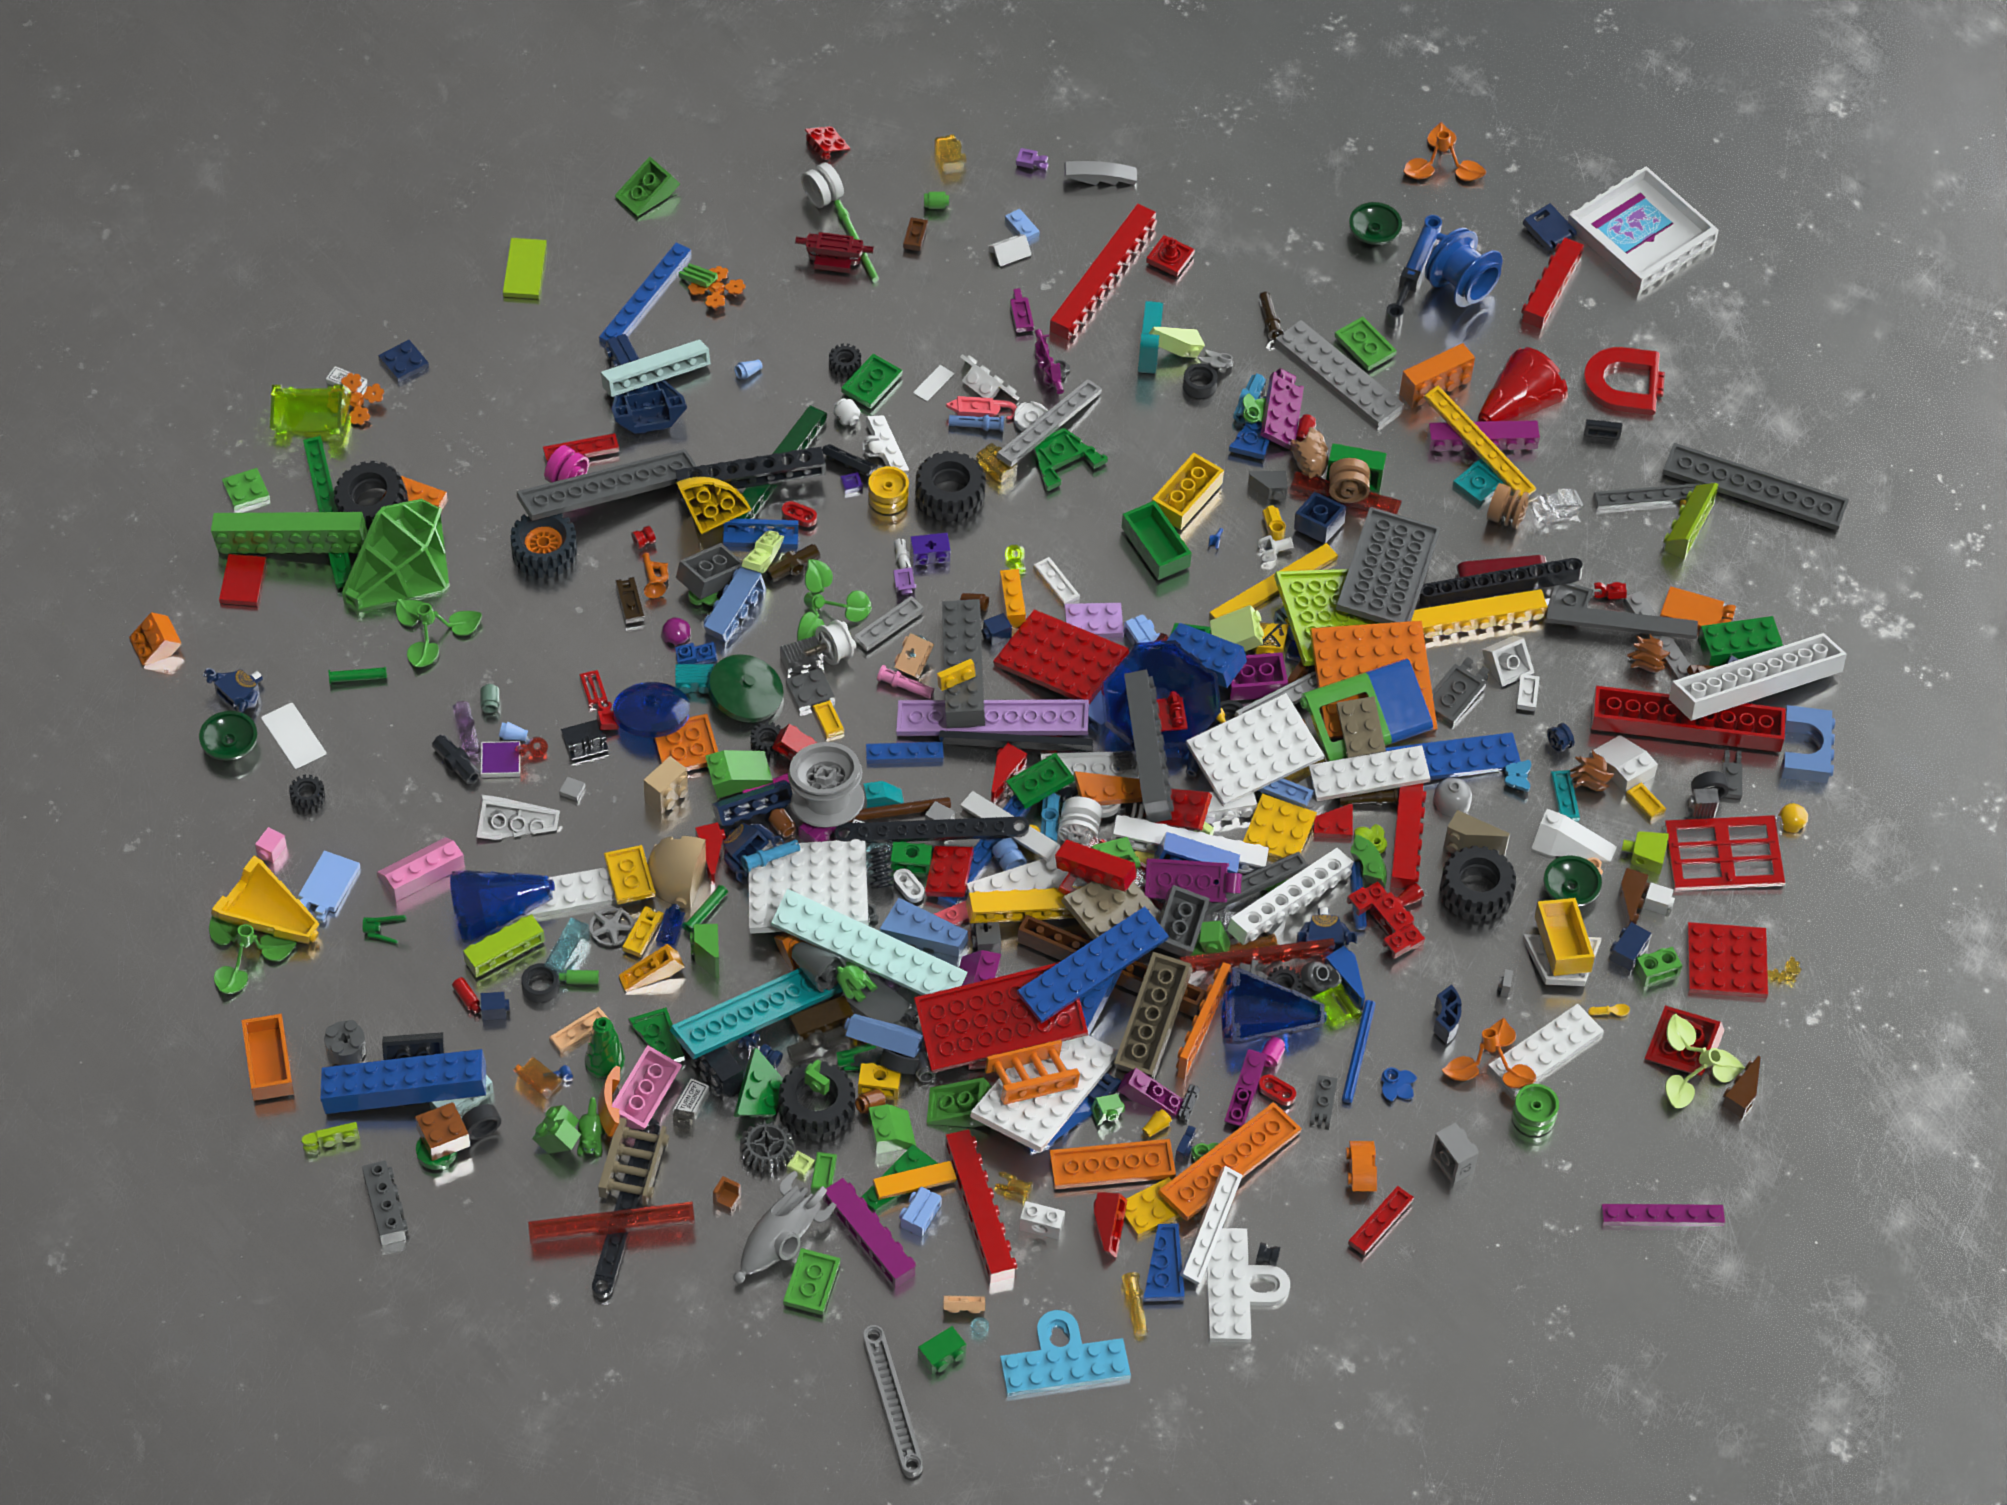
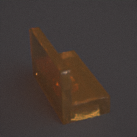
[513,1057,562,1099]

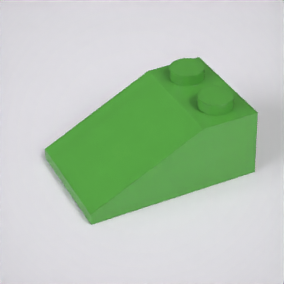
[614,156,680,216]
[705,750,773,799]
[927,1077,992,1127]

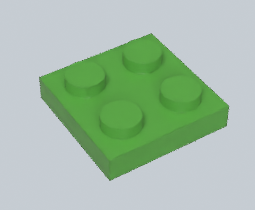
[222,468,270,511]

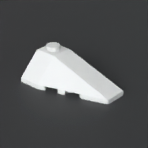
[1531,809,1617,863]

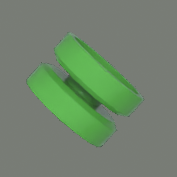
[1512,1084,1559,1136]

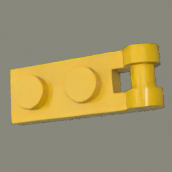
[622,906,664,958]

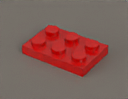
[1154,789,1212,831]
[925,846,974,897]

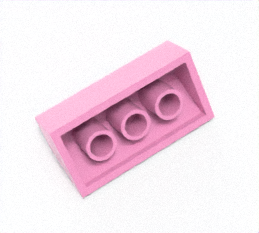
[377,837,465,902]
[612,1045,682,1130]

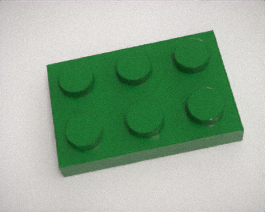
[841,354,903,409]
[1006,753,1075,809]

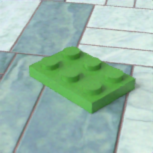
[1334,316,1397,371]
[783,1248,841,1315]

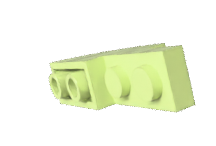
[742,531,784,573]

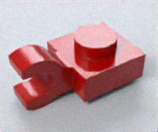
[1594,582,1627,599]

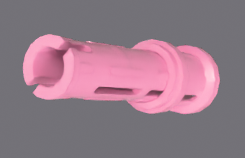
[877,665,935,700]

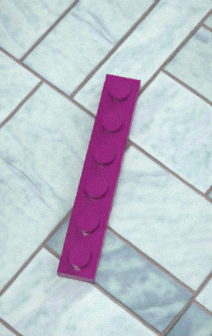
[1601,1204,1725,1227]

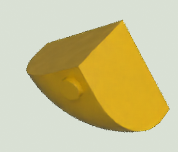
[676,477,751,534]

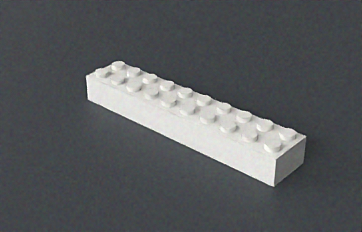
[1669,633,1847,721]

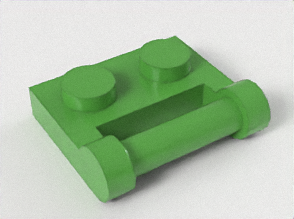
[1091,837,1141,869]

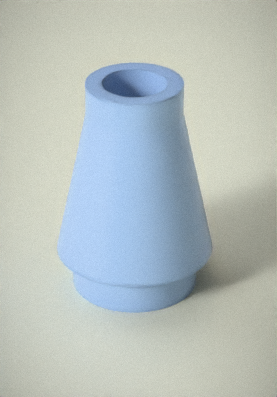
[734,359,762,380]
[499,721,528,741]

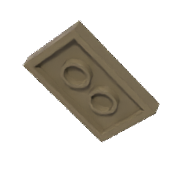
[1336,696,1386,758]

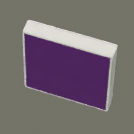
[481,741,520,778]

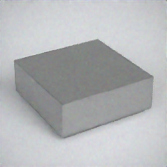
[559,777,585,801]

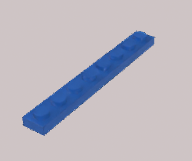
[599,242,691,344]

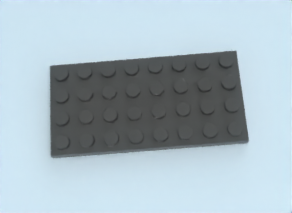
[1336,507,1441,623]

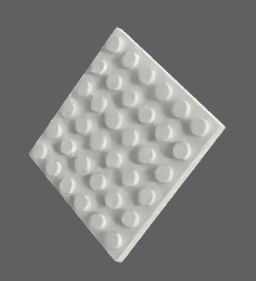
[749,839,869,934]

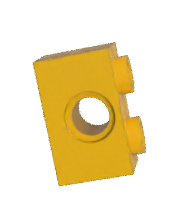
[858,1063,901,1099]

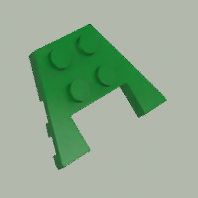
[1033,428,1108,492]

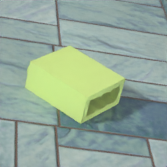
[1210,605,1264,651]

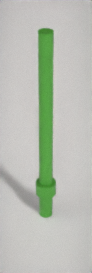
[834,200,879,282]

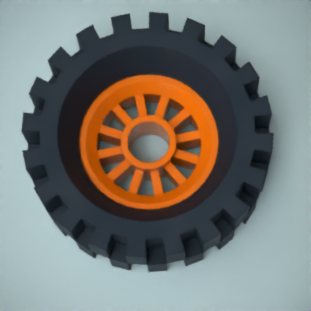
[510,513,577,578]

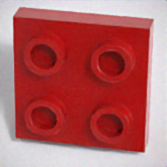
[1146,235,1195,277]

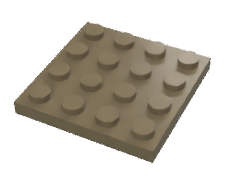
[1061,881,1161,940]

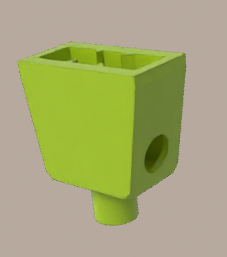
[1621,831,1669,874]

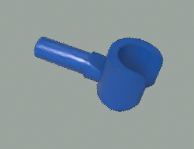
[1208,528,1223,549]
[543,1065,573,1081]

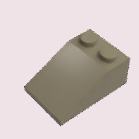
[1443,810,1510,856]

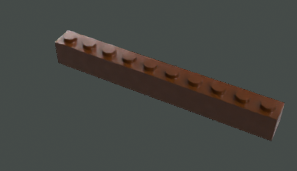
[1017,915,1206,1017]

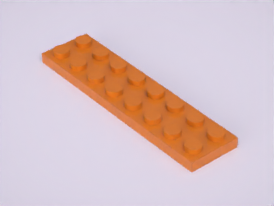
[1158,1102,1302,1221]

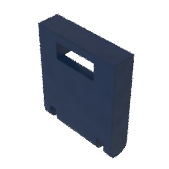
[1522,203,1577,252]

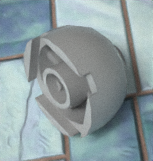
[1433,777,1472,817]

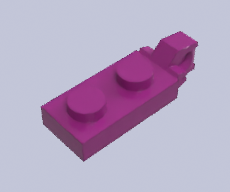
[1010,288,1034,333]

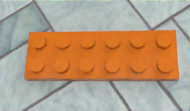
[1176,962,1231,1079]
[1049,1139,1176,1189]

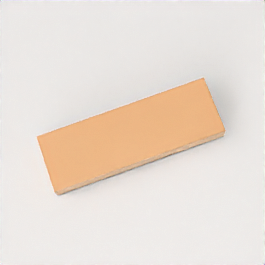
[549,1007,609,1054]

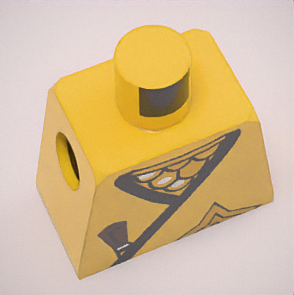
[1254,623,1288,655]

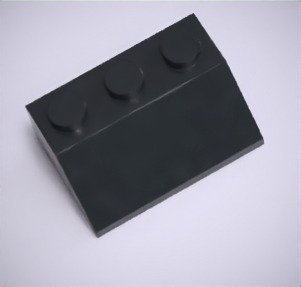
[382,1032,445,1060]

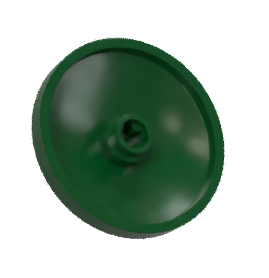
[708,654,784,723]

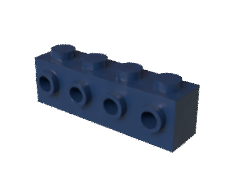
[712,780,793,826]

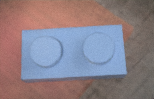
[1005,209,1040,241]

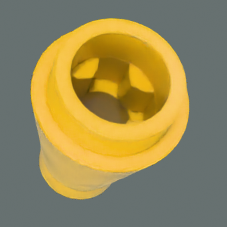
[1142,1109,1172,1138]

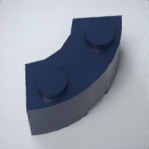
[1433,984,1462,1044]

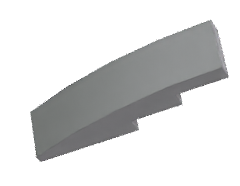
[1064,161,1137,185]

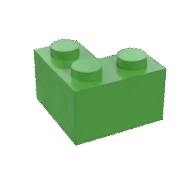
[1188,921,1230,964]
[532,1105,581,1154]

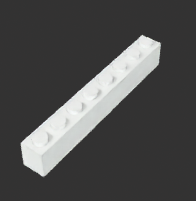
[1111,815,1269,874]

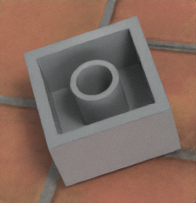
[1431,1123,1479,1183]

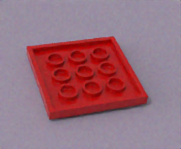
[1687,922,1768,999]

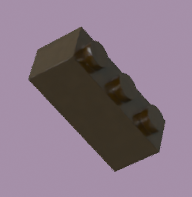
[790,995,854,1045]

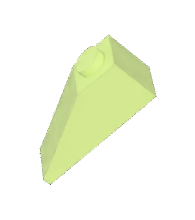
[1149,327,1205,358]

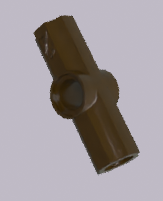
[765,544,821,582]

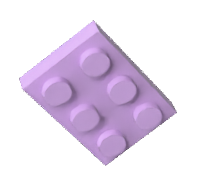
[1065,603,1124,638]

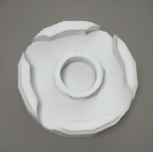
[1014,402,1048,432]

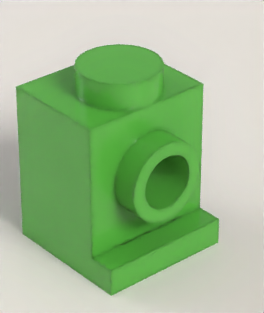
[1091,1094,1125,1125]

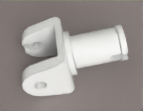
[1257,535,1294,562]

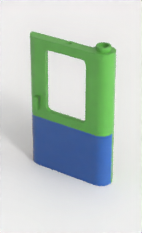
[1300,659,1433,762]

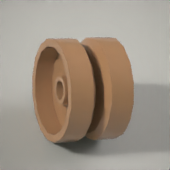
[1329,458,1370,503]

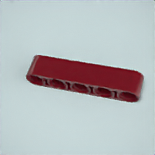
[1457,555,1547,577]

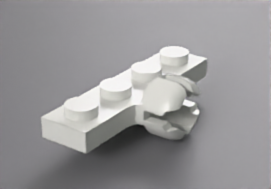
[862,416,909,475]

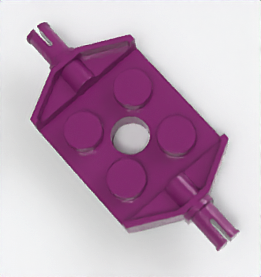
[1034,329,1064,394]

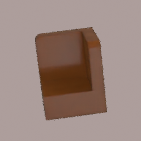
[713,1176,741,1212]

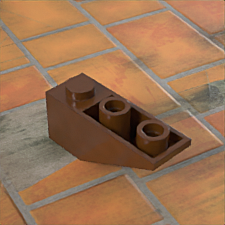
[1618,868,1650,928]
[1722,1056,1761,1119]

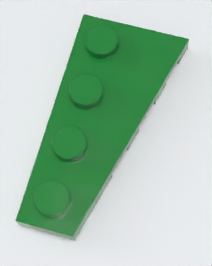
[861,1144,938,1213]

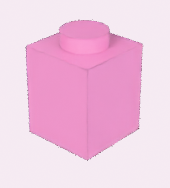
[255,827,286,863]

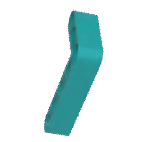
[1138,301,1163,374]

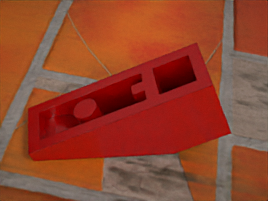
[991,743,1027,803]
[695,822,726,885]
[1093,1192,1128,1258]

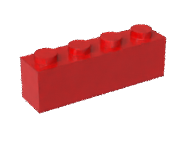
[1055,839,1137,892]

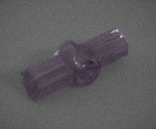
[453,701,481,757]

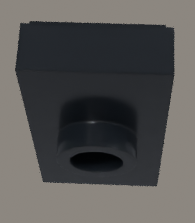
[1584,419,1623,439]

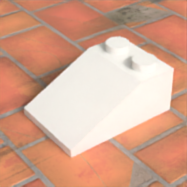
[1590,735,1658,794]

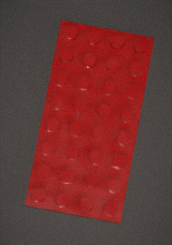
[914,962,1089,1073]

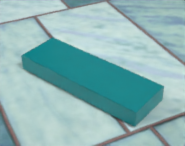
[1550,770,1580,822]

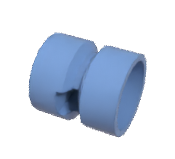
[992,838,1027,871]

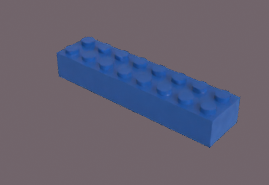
[320,1049,486,1114]

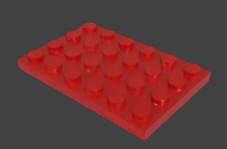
[993,609,1129,705]

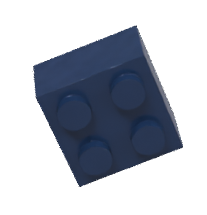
[1294,492,1346,544]

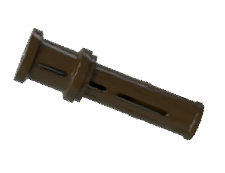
[1259,291,1284,340]
[1339,788,1398,806]

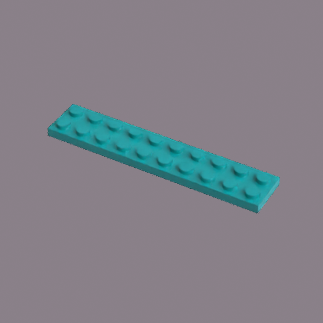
[670,968,843,1059]

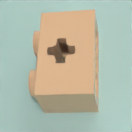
[894,633,934,679]

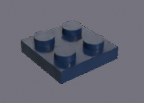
[378,340,429,383]

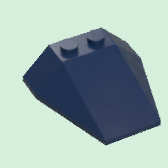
[611,380,687,434]

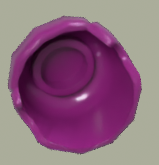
[661,617,691,646]

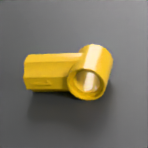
[1262,505,1286,541]

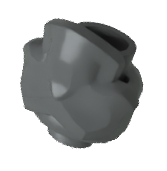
[1301,961,1341,992]

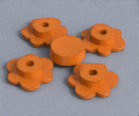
[688,266,746,309]
[327,373,385,425]

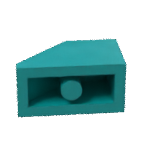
[863,781,904,808]

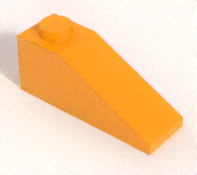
[619,944,685,992]

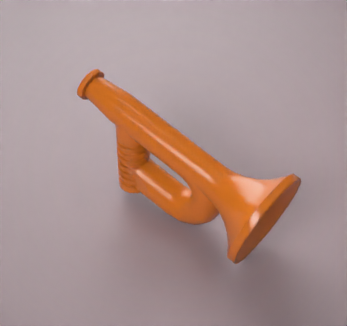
[642,553,669,598]

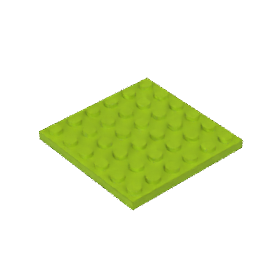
[1274,569,1379,666]

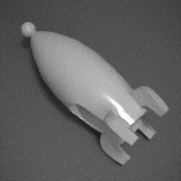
[733,1171,836,1283]

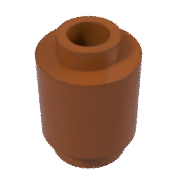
[769,809,796,837]
[855,1089,886,1114]

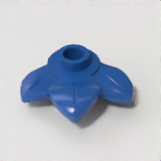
[1381,1067,1417,1102]

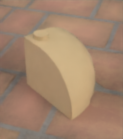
[647,836,706,909]

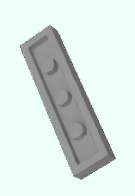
[855,596,924,651]

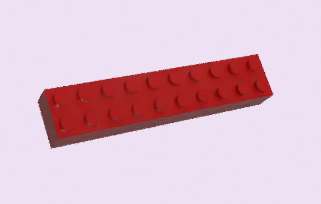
[1591,686,1786,752]

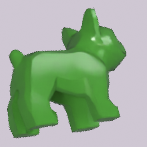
[836,961,878,1002]

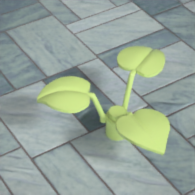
[1665,1014,1745,1109]

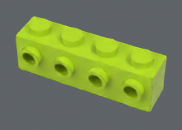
[463,914,545,978]

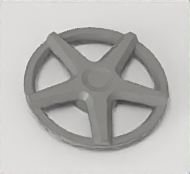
[589,907,634,946]

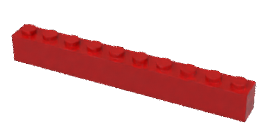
[1050,203,1157,340]

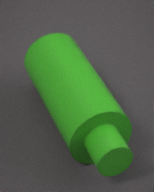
[559,970,599,985]

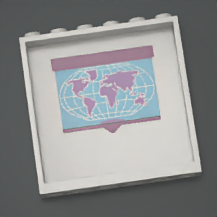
[1568,166,1719,291]

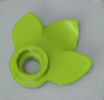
[1351,824,1387,854]

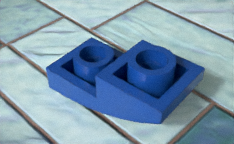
[675,642,718,664]

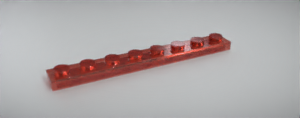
[1180,938,1335,974]
[528,1202,695,1244]

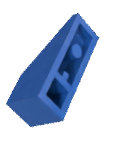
[1325,946,1365,1009]

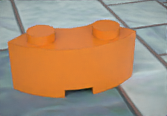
[1345,1141,1377,1191]

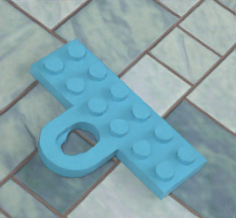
[1000,1310,1131,1397]

